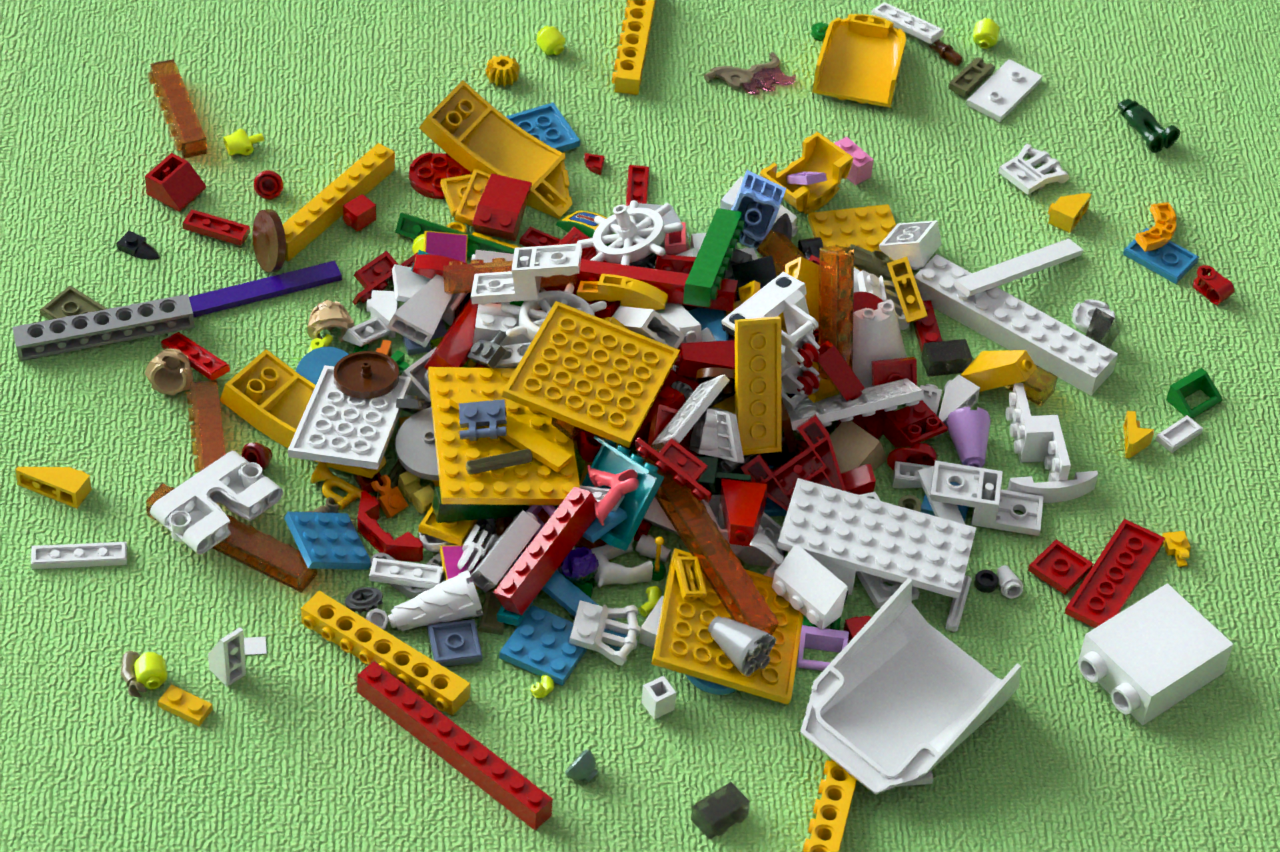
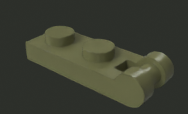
[948,57,995,97]

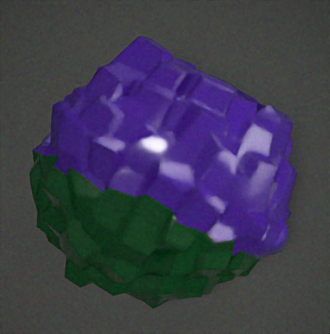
[560,547,599,585]

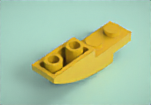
[577,274,668,311]

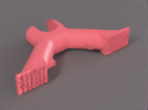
[587,465,639,526]

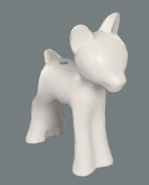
[557,537,653,588]

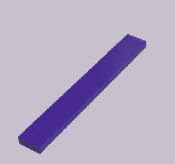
[189,261,342,318]

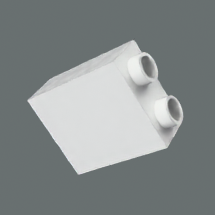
[1078,583,1233,725]

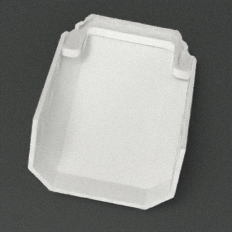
[800,578,1021,795]

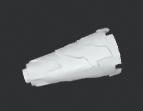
[388,570,483,631]

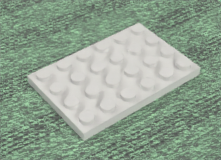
[288,365,412,470]
[786,378,925,433]

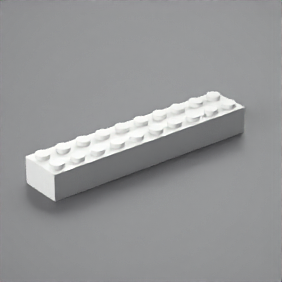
[914,254,1118,395]

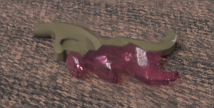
[704,52,796,95]

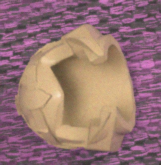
[307,300,354,342]
[145,348,194,396]

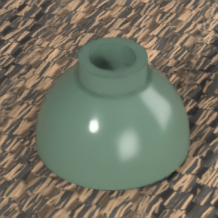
[565,749,598,782]

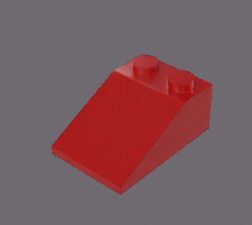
[472,173,532,242]

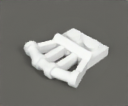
[998,143,1069,195]
[857,270,910,330]
[569,600,641,666]

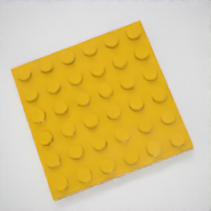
[502,301,680,448]
[651,548,804,705]

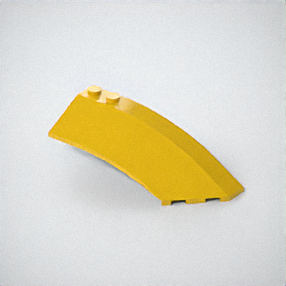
[419,80,572,219]
[219,349,386,479]

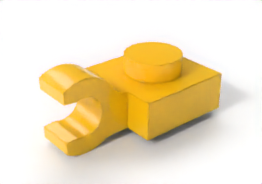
[1162,531,1191,567]

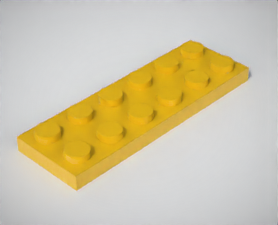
[735,317,782,455]

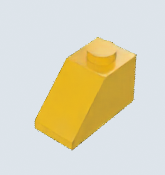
[1048,193,1091,233]

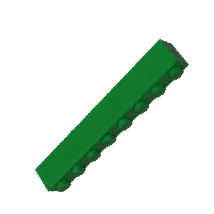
[683,208,745,307]

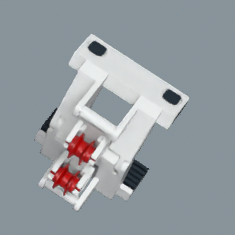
[721,272,820,412]

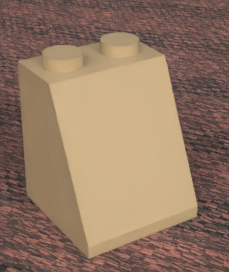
[830,420,887,473]

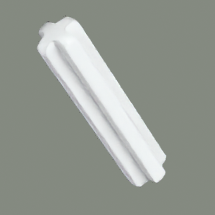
[945,576,971,632]

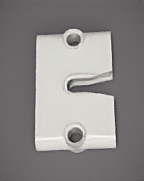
[150,451,283,554]

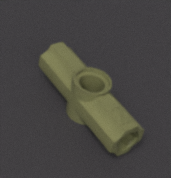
[844,244,893,281]

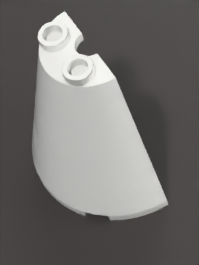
[837,299,907,388]

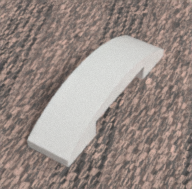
[1007,471,1098,503]

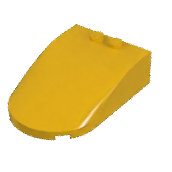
[812,14,906,108]

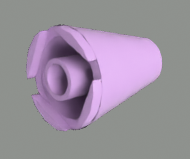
[946,407,991,468]

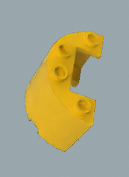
[759,132,853,214]
[739,257,838,328]

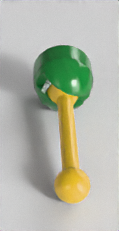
[652,536,666,581]

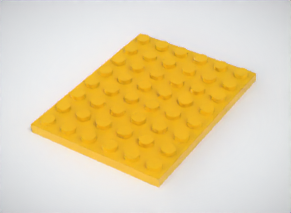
[428,367,580,505]

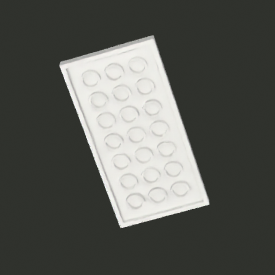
[777,478,976,599]

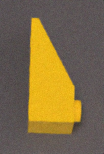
[887,256,928,324]
[15,467,92,509]

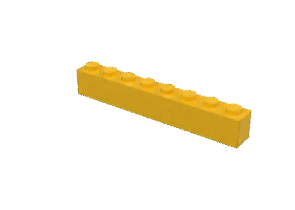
[283,143,395,262]

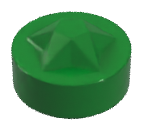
[811,22,829,41]

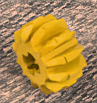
[486,54,520,87]

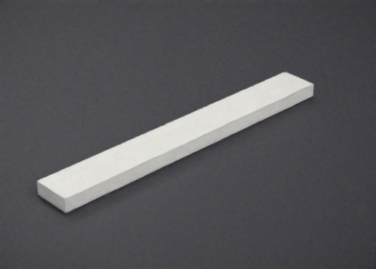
[953,239,1083,297]

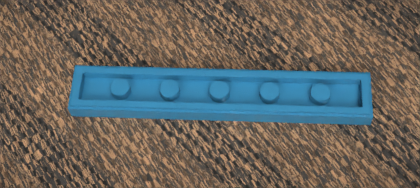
[512,550,627,651]

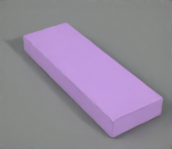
[786,171,827,185]

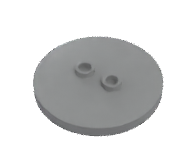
[395,407,439,480]

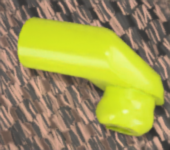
[638,586,662,617]
[530,675,554,698]

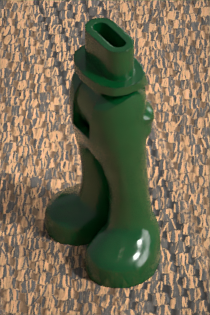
[1117,98,1180,153]

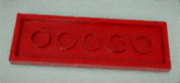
[1064,519,1165,628]

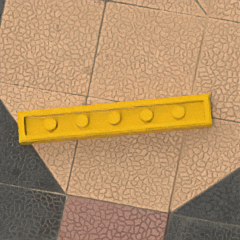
[449,387,573,473]

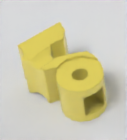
[398,471,434,514]

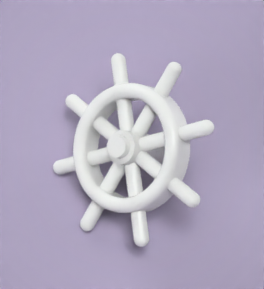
[576,200,683,265]
[501,284,607,341]

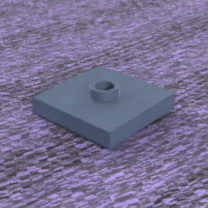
[427,619,483,667]

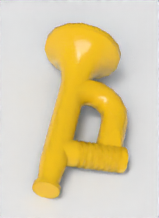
[310,461,372,510]

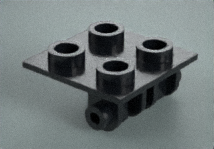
[732,255,777,301]

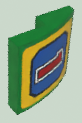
[556,210,608,238]

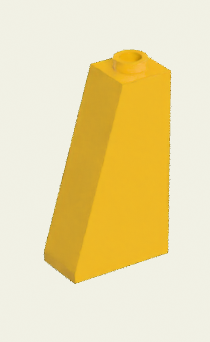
[961,350,1037,392]

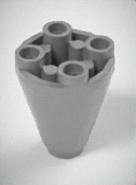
[708,616,776,677]

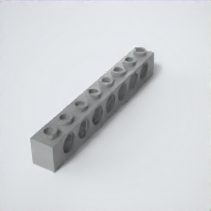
[12,294,195,361]

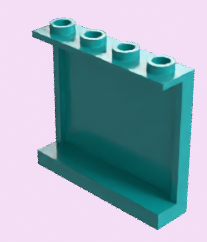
[581,435,664,551]

